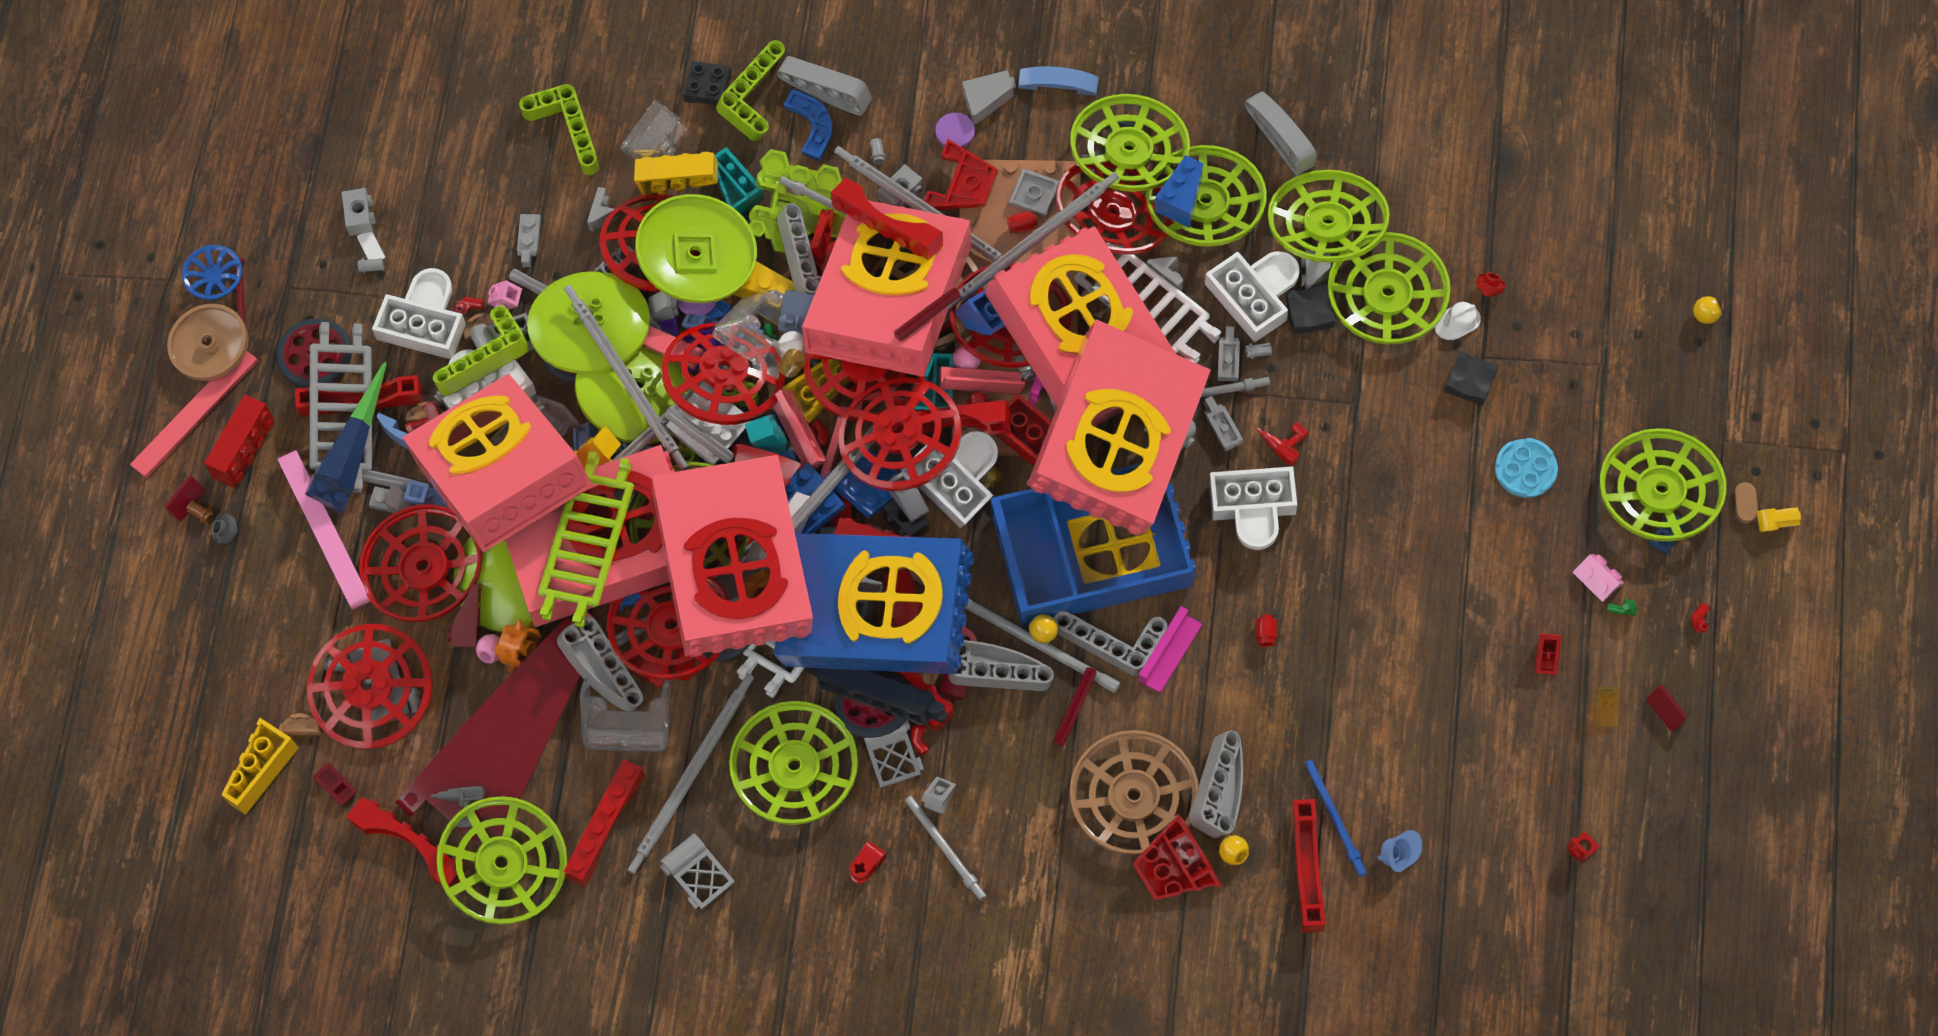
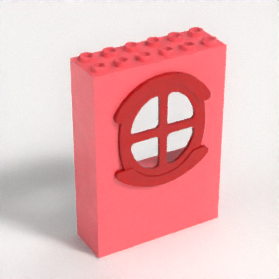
[505,445,706,627]
[652,455,813,657]

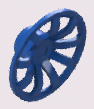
[182,245,242,300]

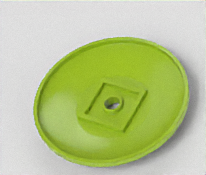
[635,194,757,303]
[527,272,650,374]
[575,346,693,444]

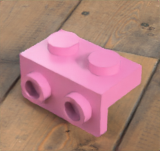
[1573,554,1624,602]

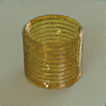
[778,349,806,378]
[978,466,1003,490]

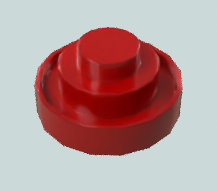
[1475,272,1506,297]

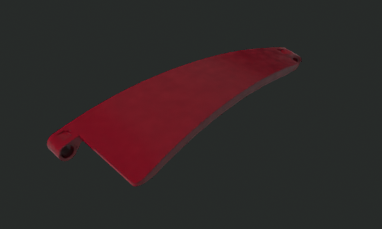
[396,610,597,848]

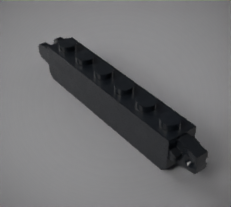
[805,668,948,725]

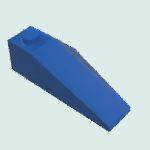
[955,289,1005,336]

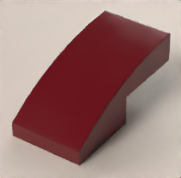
[313,762,357,807]

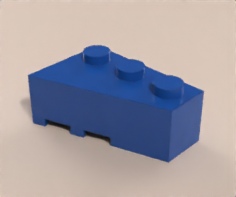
[1155,155,1203,228]

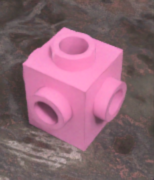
[488,280,522,310]

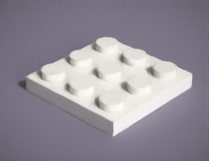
[665,382,751,466]

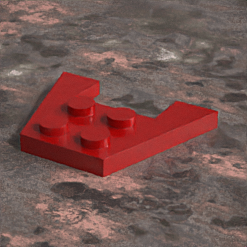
[924,139,998,210]

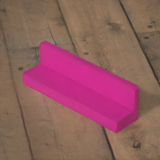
[1138,606,1202,693]

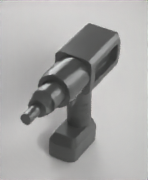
[430,786,485,827]

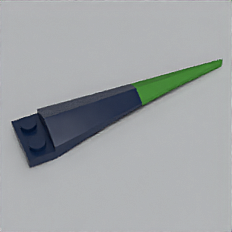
[305,362,387,513]

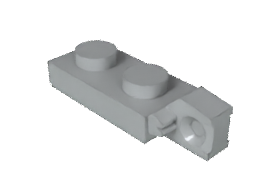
[517,214,541,267]
[1218,326,1240,382]
[1204,396,1243,451]

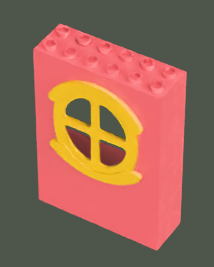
[802,200,972,377]
[984,226,1176,427]
[1027,319,1211,535]
[402,374,592,553]

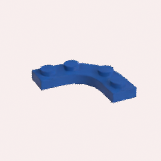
[784,89,832,162]

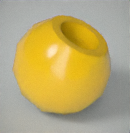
[1693,296,1722,324]
[1029,614,1058,643]
[1219,835,1249,865]

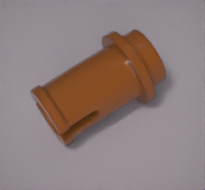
[186,500,214,524]

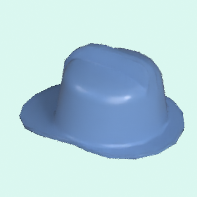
[1377,830,1422,872]

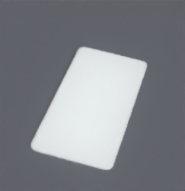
[357,232,385,260]

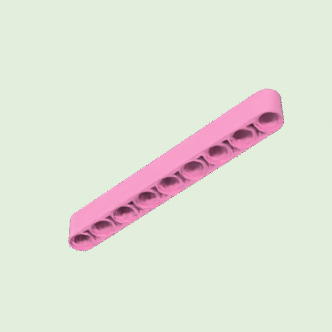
[278,450,371,610]

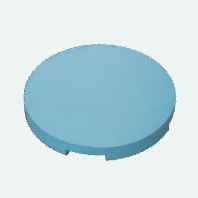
[1495,438,1558,498]

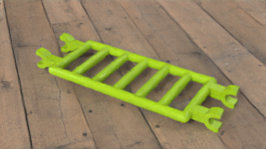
[538,451,634,628]

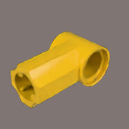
[1756,507,1801,532]

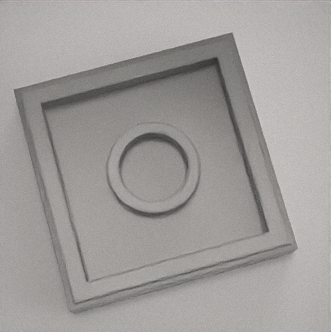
[1009,168,1060,218]

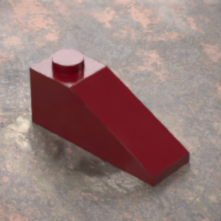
[448,584,482,647]

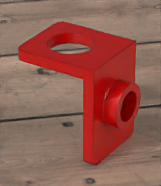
[1566,832,1599,863]

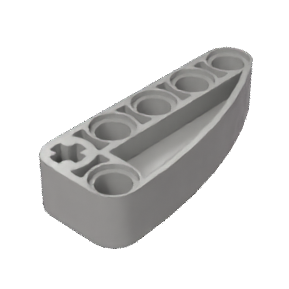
[777,56,872,116]
[1244,91,1316,176]
[557,617,643,712]
[948,640,1054,691]
[1189,730,1243,838]

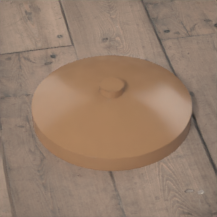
[167,304,249,381]

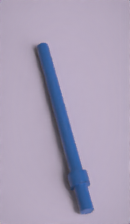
[1305,760,1367,877]

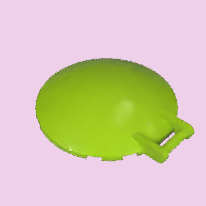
[453,537,535,633]

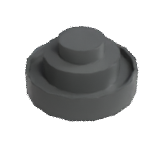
[212,513,238,544]

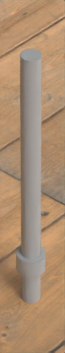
[779,176,847,215]
[1200,377,1270,398]
[905,796,986,901]

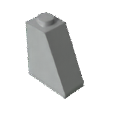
[962,70,1016,125]

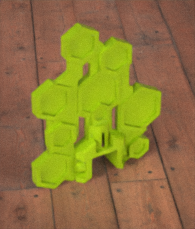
[749,149,867,254]

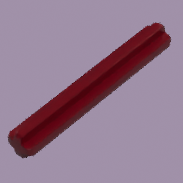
[894,287,960,341]
[1053,667,1097,746]

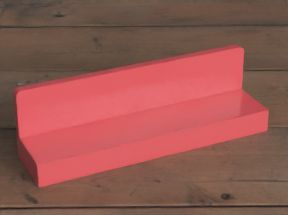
[939,367,1025,394]
[773,390,827,469]

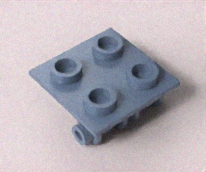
[778,290,814,335]

